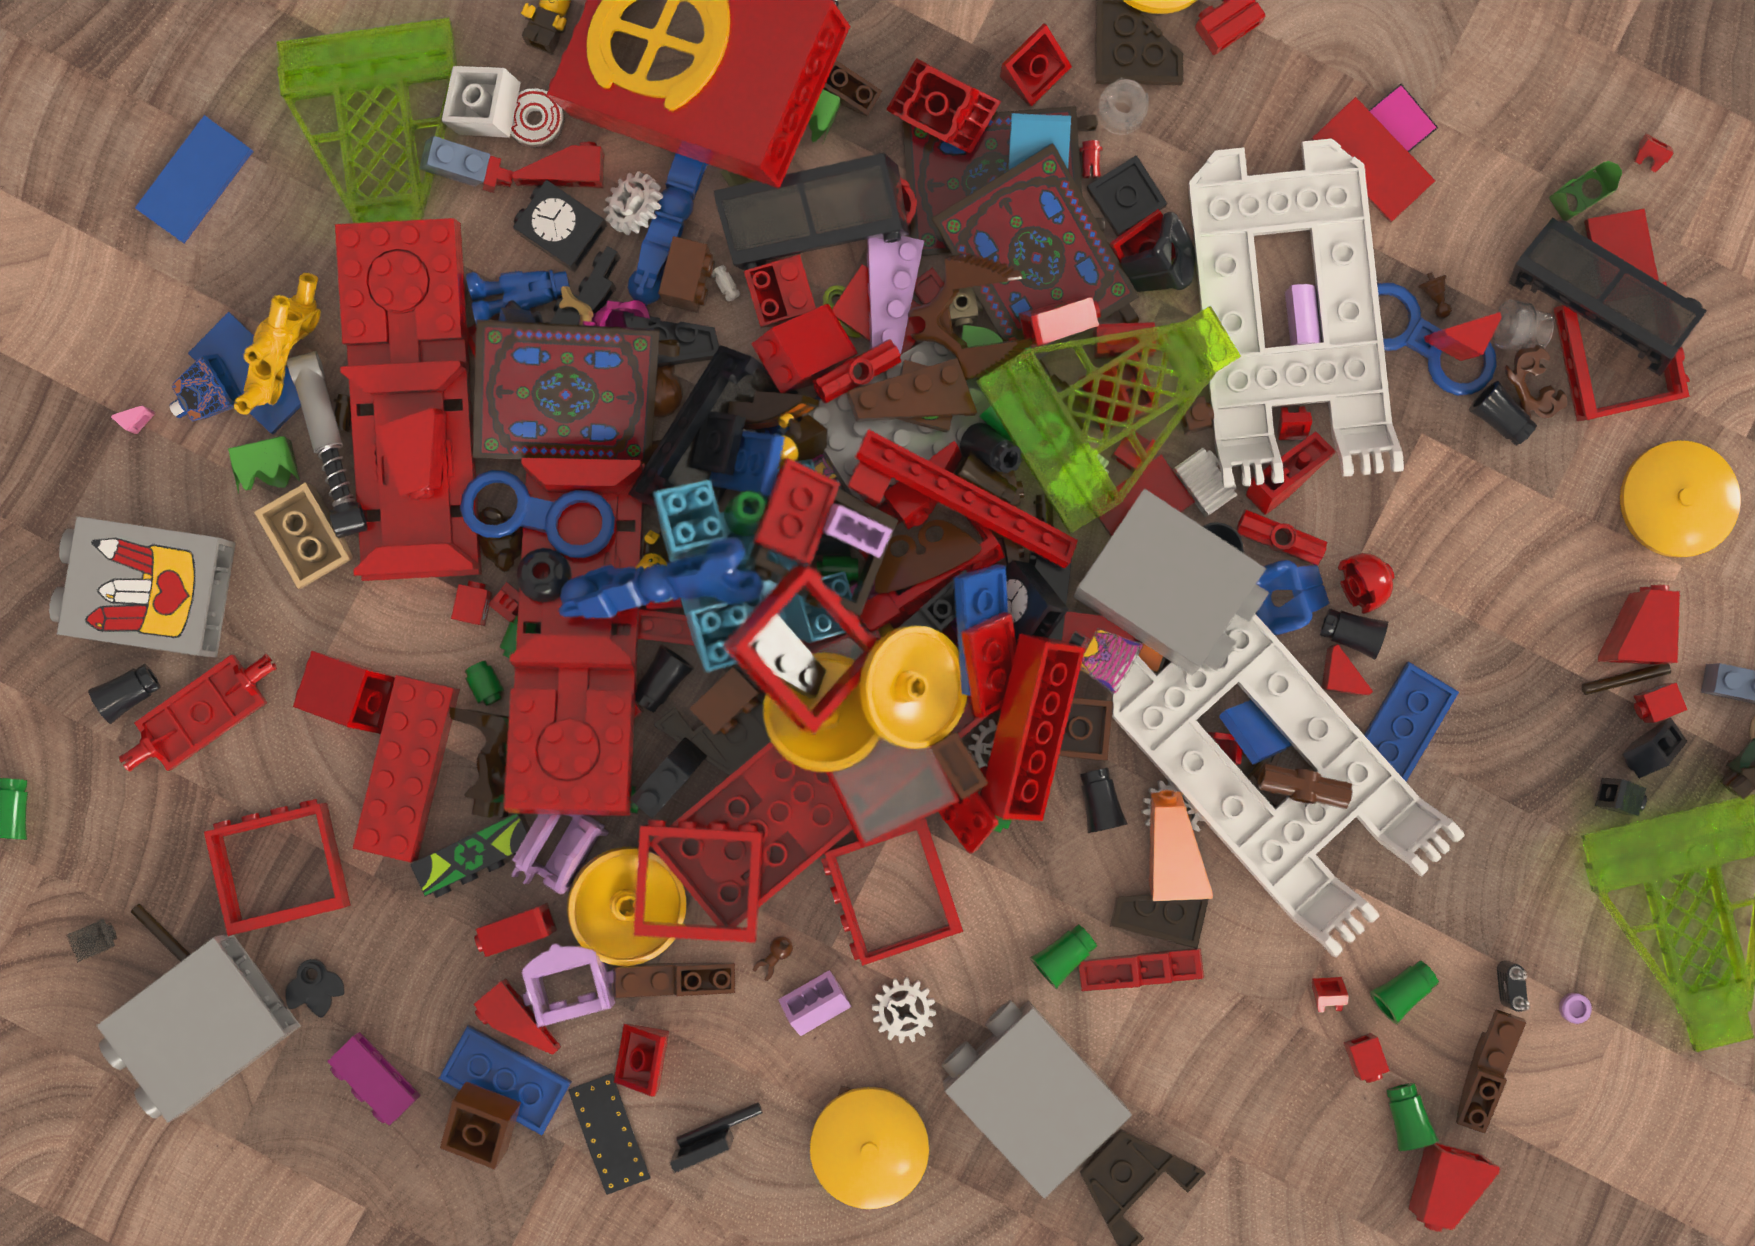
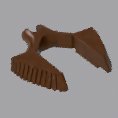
[908,254,1032,380]

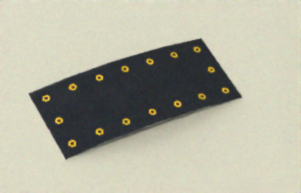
[568,1073,651,1195]

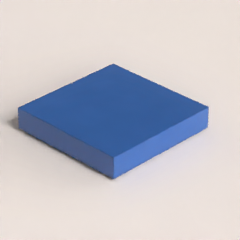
[1219,700,1291,764]

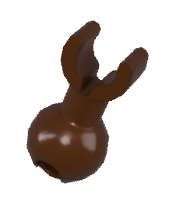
[753,936,793,981]

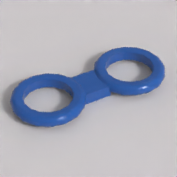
[1377,283,1497,396]
[460,470,615,558]

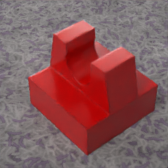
[1634,134,1674,173]
[483,156,514,193]
[1277,407,1312,440]
[488,582,519,622]
[1312,977,1348,1012]

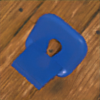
[1256,560,1330,636]

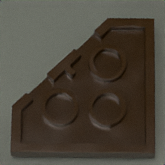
[1095,0,1183,85]

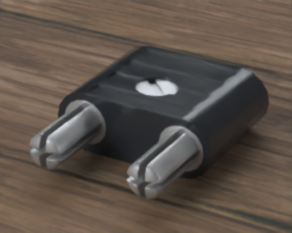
[1497,960,1530,1012]

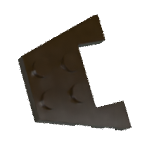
[654,663,771,775]
[1080,1129,1206,1246]

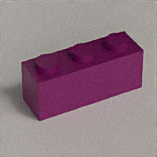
[327,1032,421,1126]

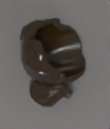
[478,507,523,572]

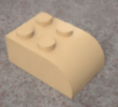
[254,482,353,589]

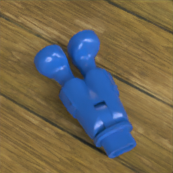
[466,270,570,325]

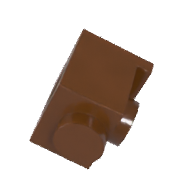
[1177,396,1214,435]

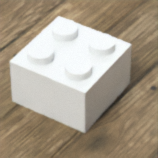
[442,66,521,138]

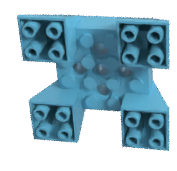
[654,459,861,672]

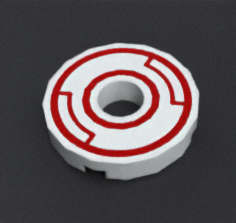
[511,88,564,148]

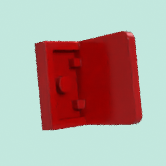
[938,766,998,853]

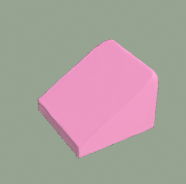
[111,405,155,434]

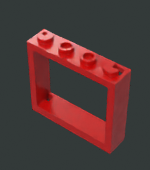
[1553,282,1690,421]
[855,504,1005,621]
[722,566,878,734]
[204,799,351,936]
[821,818,964,966]
[633,820,763,943]

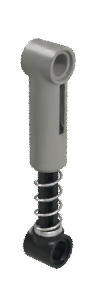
[287,351,368,539]

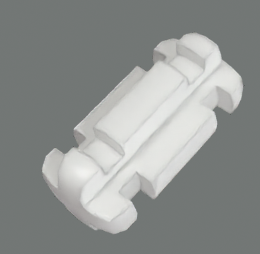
[712,265,740,302]

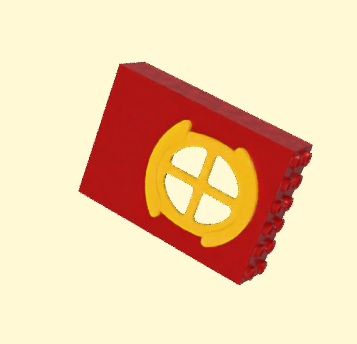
[547,0,850,188]

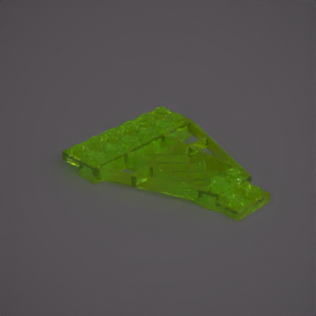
[277,17,457,223]
[976,305,1241,534]
[1581,794,1755,1052]

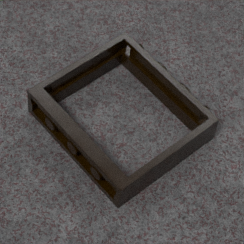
[744,488,898,617]

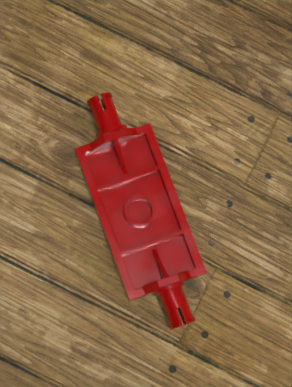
[119,654,277,772]

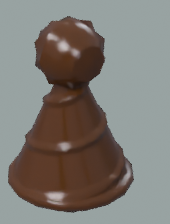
[1418,272,1452,318]

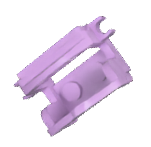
[512,814,609,894]
[522,943,615,1027]

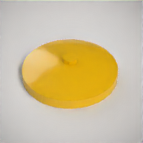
[1620,440,1741,558]
[860,626,967,748]
[764,653,880,772]
[567,847,686,966]
[810,1087,929,1209]

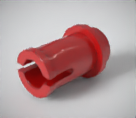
[1079,140,1103,179]

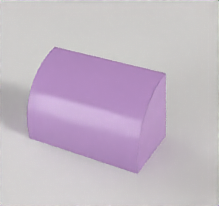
[1285,284,1321,346]
[823,503,892,558]
[778,970,852,1036]

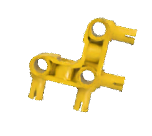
[234,273,321,415]

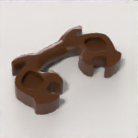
[1505,344,1568,419]

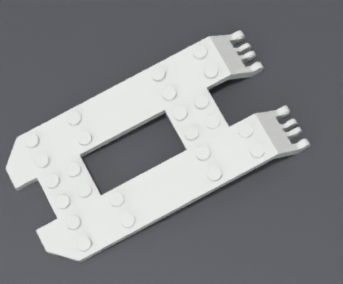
[1188,138,1404,488]
[1112,614,1465,957]

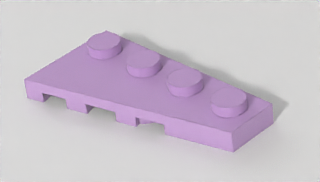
[867,236,924,354]

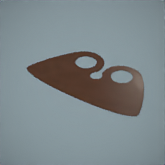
[875,519,982,593]

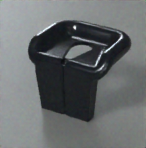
[1121,212,1195,292]

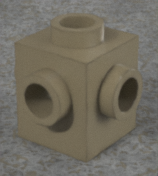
[949,287,983,328]

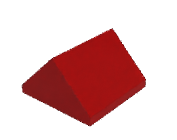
[1000,23,1072,107]
[1110,209,1176,284]
[1424,312,1502,361]
[614,1024,669,1097]

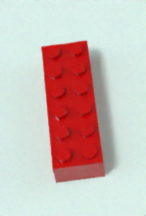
[980,634,1085,821]
[352,675,460,862]

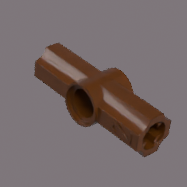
[1258,763,1353,809]

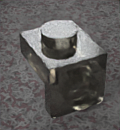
[66,919,117,963]

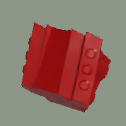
[886,58,1001,154]

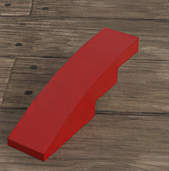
[1079,948,1204,991]

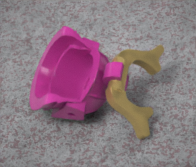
[559,286,649,327]

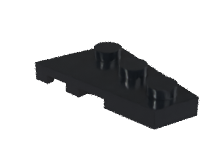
[622,312,719,367]

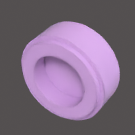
[1559,993,1592,1024]

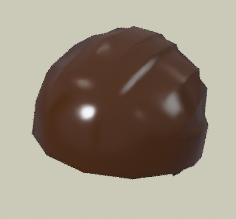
[654,365,683,417]

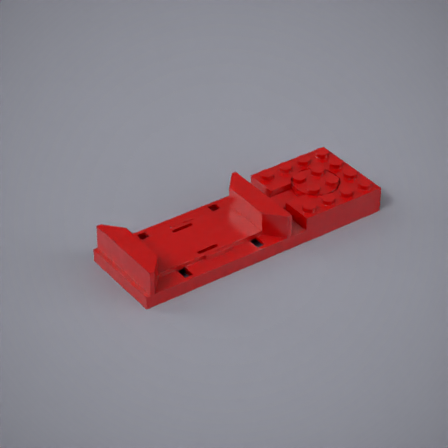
[335,218,482,581]
[504,458,645,816]
[650,695,990,926]

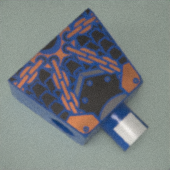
[169,354,241,421]

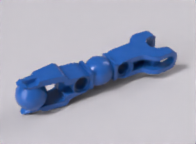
[627,153,709,306]
[558,538,764,618]

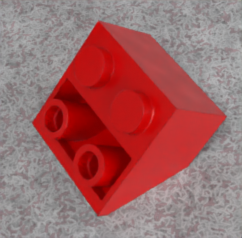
[744,254,816,328]
[1078,351,1159,433]

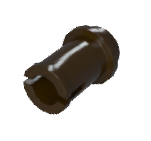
[333,394,351,432]
[1033,495,1056,527]

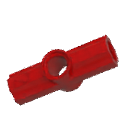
[813,339,902,404]
[1236,509,1328,566]

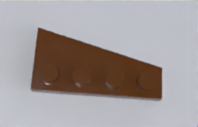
[846,358,977,422]

